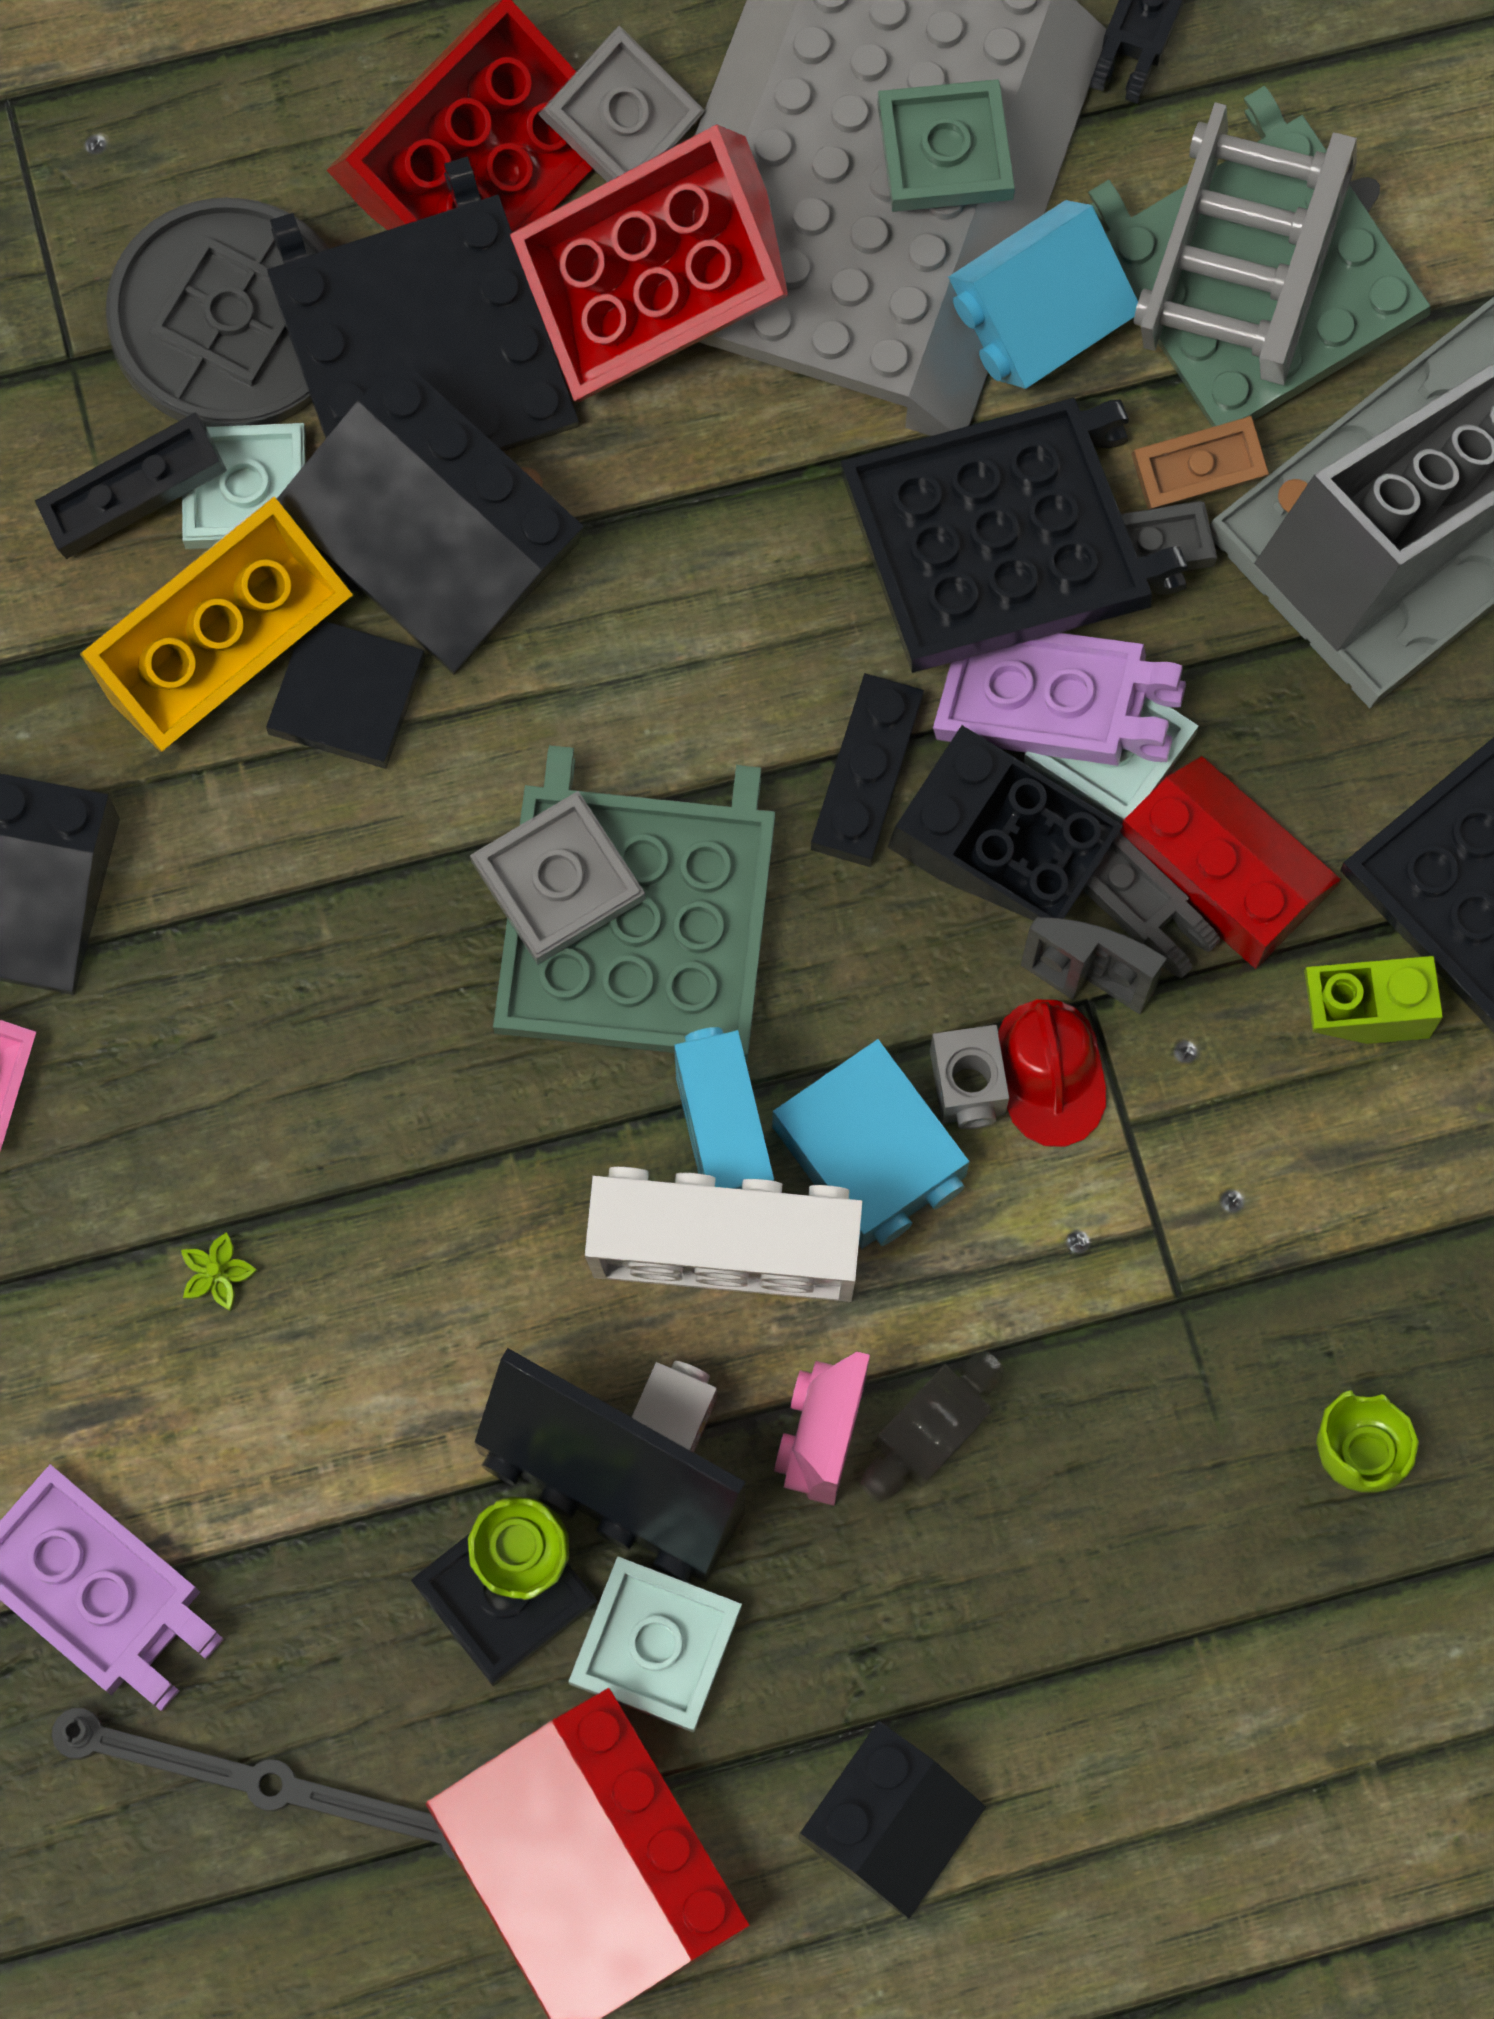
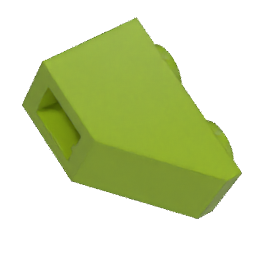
[1304,956,1443,1044]

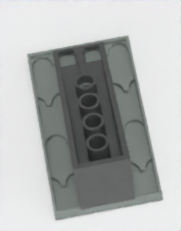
[1210,297,1494,708]

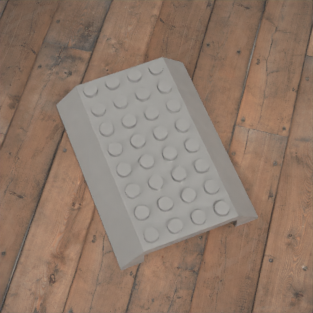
[673,0,1107,436]

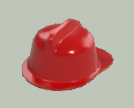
[998,999,1106,1147]

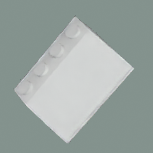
[585,1167,862,1302]

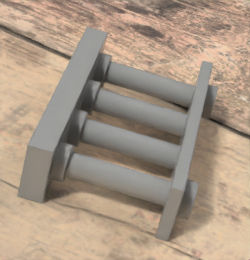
[1134,103,1357,385]

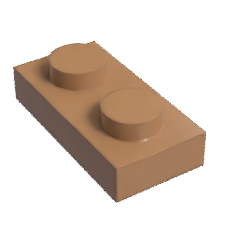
[1131,416,1269,510]

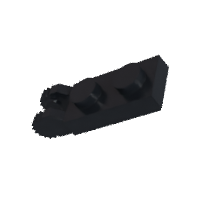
[1090,0,1185,104]

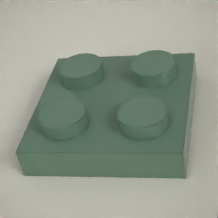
[877,79,1015,212]

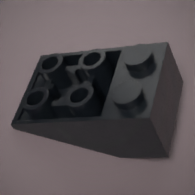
[887,725,1123,921]

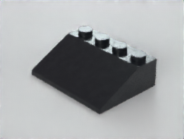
[277,357,584,675]
[0,773,120,995]
[474,1348,745,1583]

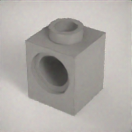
[930,1025,1009,1129]

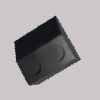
[799,1720,986,1919]

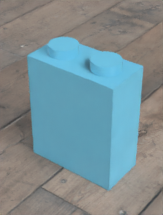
[948,200,1138,389]
[674,1027,774,1189]
[772,1039,970,1249]

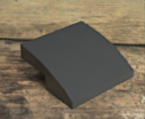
[1020,917,1167,1015]

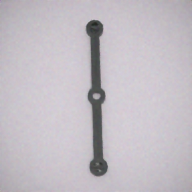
[52,1708,458,1862]

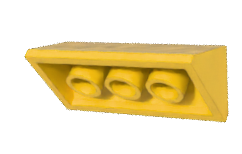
[80,496,353,752]

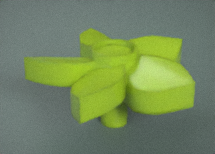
[181,1232,258,1311]

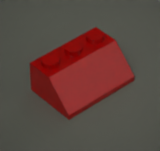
[1120,756,1342,969]

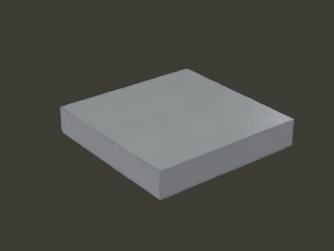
[538,26,705,182]
[470,791,646,965]

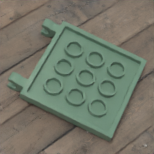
[1088,86,1431,427]
[493,745,775,1061]

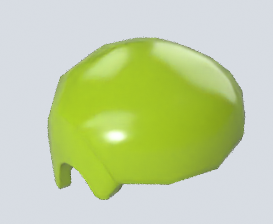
[1316,1390,1419,1493]
[467,1496,569,1600]

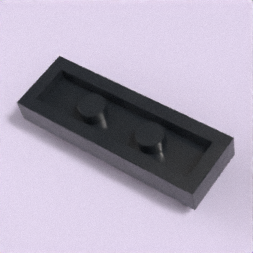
[35,412,227,559]
[811,673,924,867]

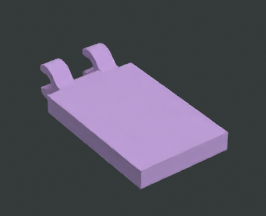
[933,633,1186,766]
[0,1464,224,1711]

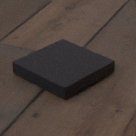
[266,621,425,769]
[411,1533,598,1687]

